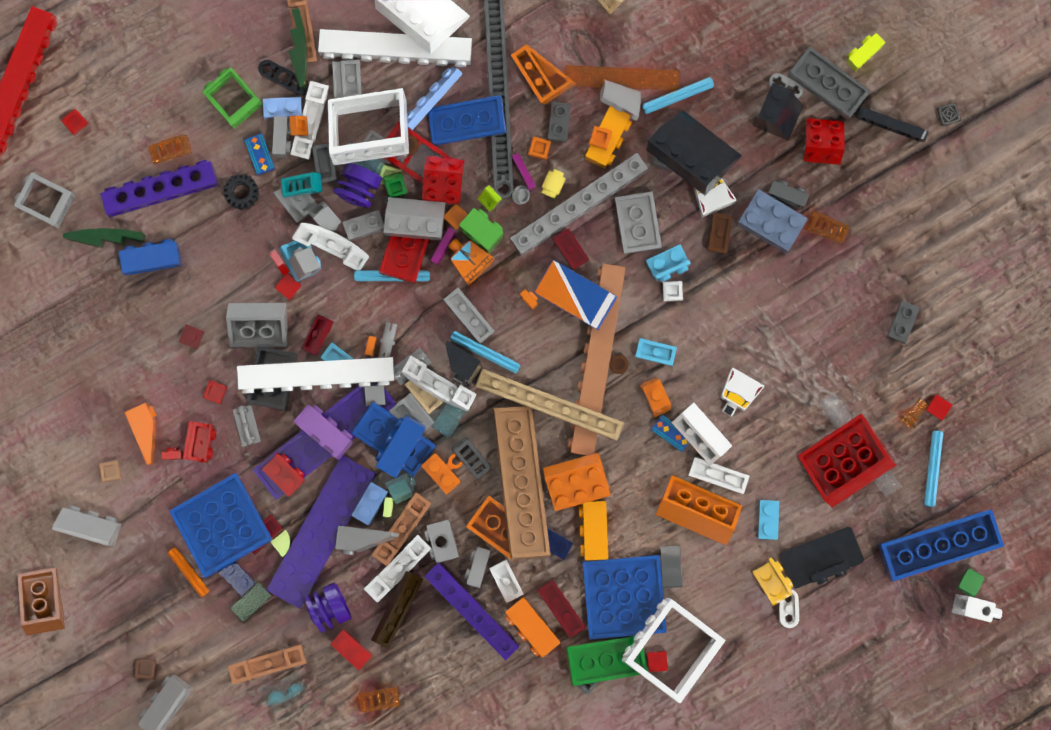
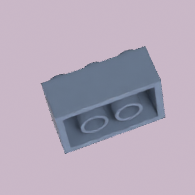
[737,189,808,254]

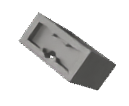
[14,172,76,229]

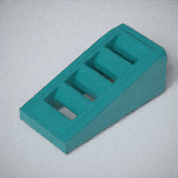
[281,172,323,198]

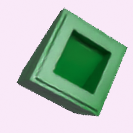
[383,172,408,198]
[957,568,985,598]

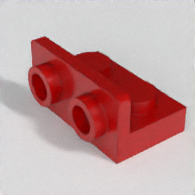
[262,453,306,497]

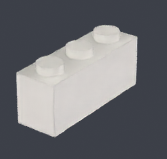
[671,403,732,465]

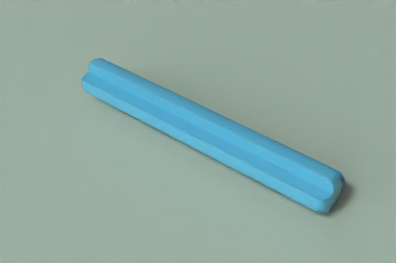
[642,77,714,114]
[354,270,430,281]
[450,331,520,373]
[924,431,943,507]

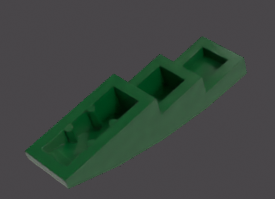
[288,7,308,89]
[63,228,146,248]

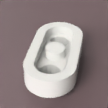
[779,590,799,628]

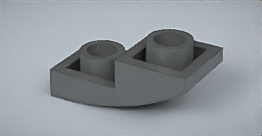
[661,545,683,588]

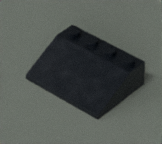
[646,110,742,196]

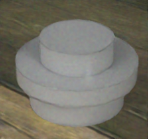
[512,185,530,205]

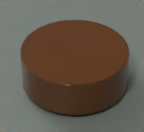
[406,135,419,156]
[609,355,629,374]

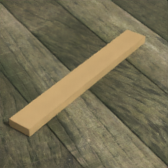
[475,369,624,441]

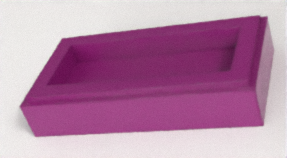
[512,153,536,192]
[430,227,456,266]

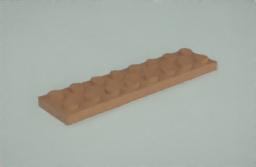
[493,406,550,560]

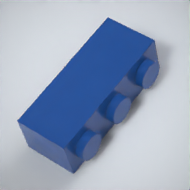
[119,239,182,276]
[375,414,426,478]

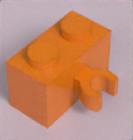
[421,453,463,495]

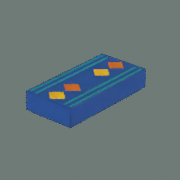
[244,133,275,176]
[651,415,689,452]

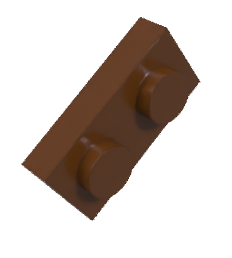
[707,213,733,254]

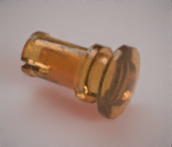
[899,398,928,429]

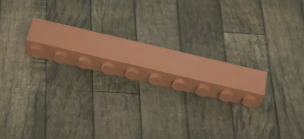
[567,264,626,456]

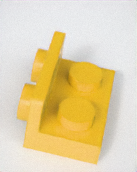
[753,557,793,606]

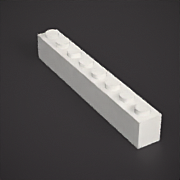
[318,29,472,67]
[236,357,394,394]

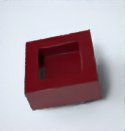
[179,324,205,349]

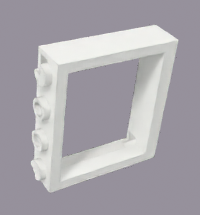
[328,88,409,165]
[621,597,726,703]

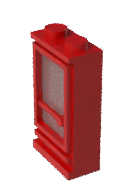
[383,121,452,186]

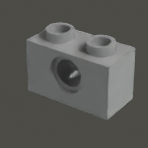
[424,520,459,563]

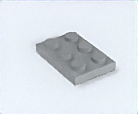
[615,191,662,254]

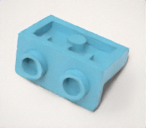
[646,244,691,282]

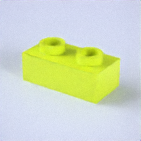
[846,33,885,72]

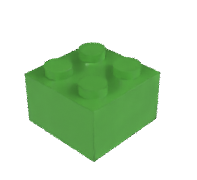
[459,208,504,255]

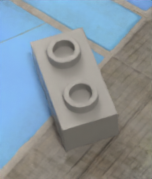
[272,116,291,158]
[343,210,384,242]
[464,547,491,588]

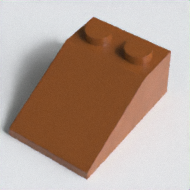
[17,567,65,636]

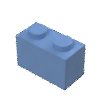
[352,482,389,526]

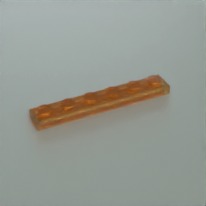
[565,65,679,91]

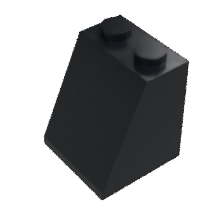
[754,83,803,141]

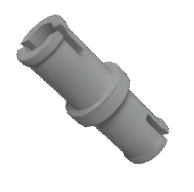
[377,322,398,358]

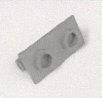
[393,348,431,385]
[233,405,261,447]

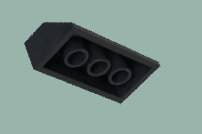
[445,341,483,387]

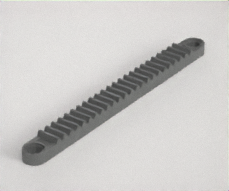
[484,0,513,199]

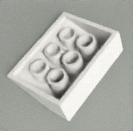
[375,0,470,54]

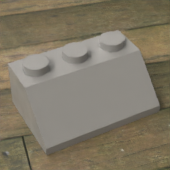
[384,197,446,240]
[226,303,287,347]
[52,505,122,546]
[138,675,193,730]

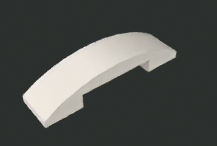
[290,81,329,159]
[292,223,369,270]
[401,356,477,411]
[364,535,432,603]

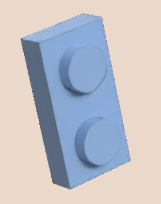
[263,97,302,119]

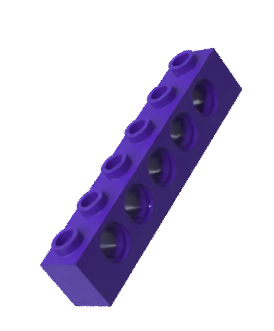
[100,160,219,218]
[424,563,520,661]

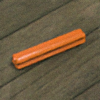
[168,547,209,597]

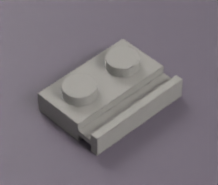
[332,60,362,99]
[274,181,318,223]
[389,393,435,431]

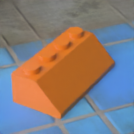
[655,475,742,545]

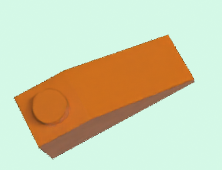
[124,403,157,466]

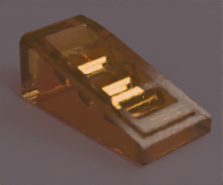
[148,134,192,164]
[805,211,850,244]
[358,687,400,713]

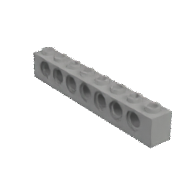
[510,153,648,257]

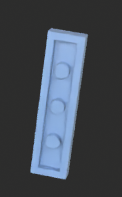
[407,67,463,130]

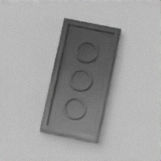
[787,46,870,120]

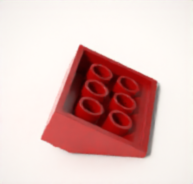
[798,413,897,508]

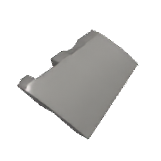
[600,80,641,120]

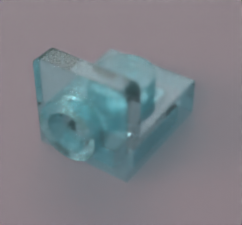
[385,473,416,500]

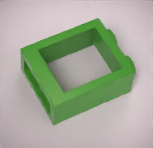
[202,67,263,129]

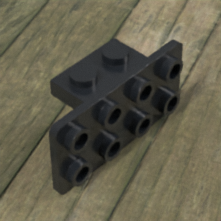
[780,527,864,589]

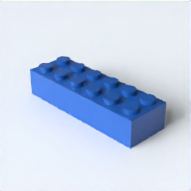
[878,509,1004,581]

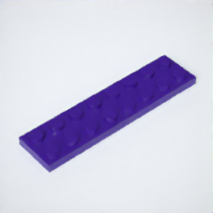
[252,382,397,500]
[267,456,376,609]

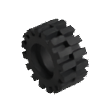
[223,174,259,210]

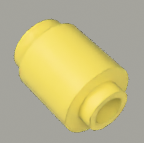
[541,169,566,199]

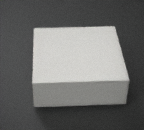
[663,281,683,302]

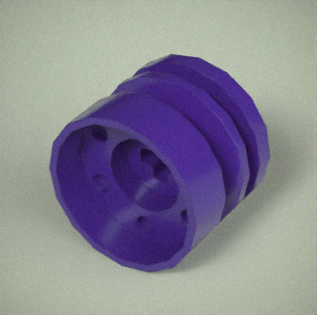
[333,163,383,208]
[304,582,352,633]

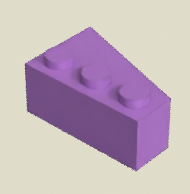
[293,404,354,460]

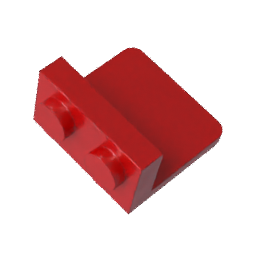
[803,118,845,165]
[422,156,465,204]

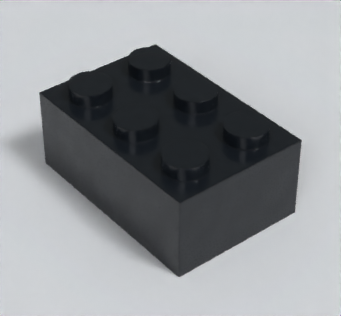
[246,346,298,411]

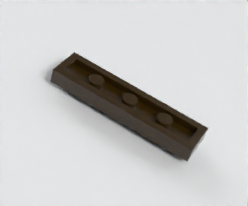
[371,571,423,648]

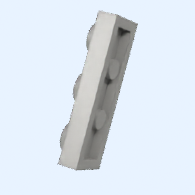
[443,288,495,344]

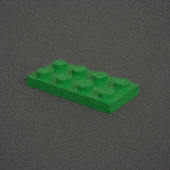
[565,636,647,686]

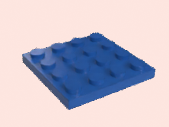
[169,473,273,578]
[582,555,667,639]

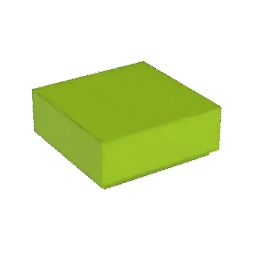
[477,185,502,212]

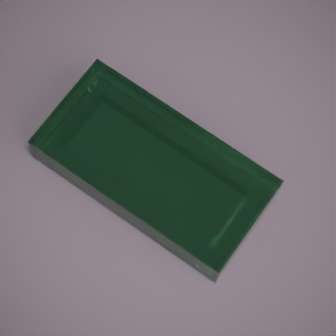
[230,582,272,622]

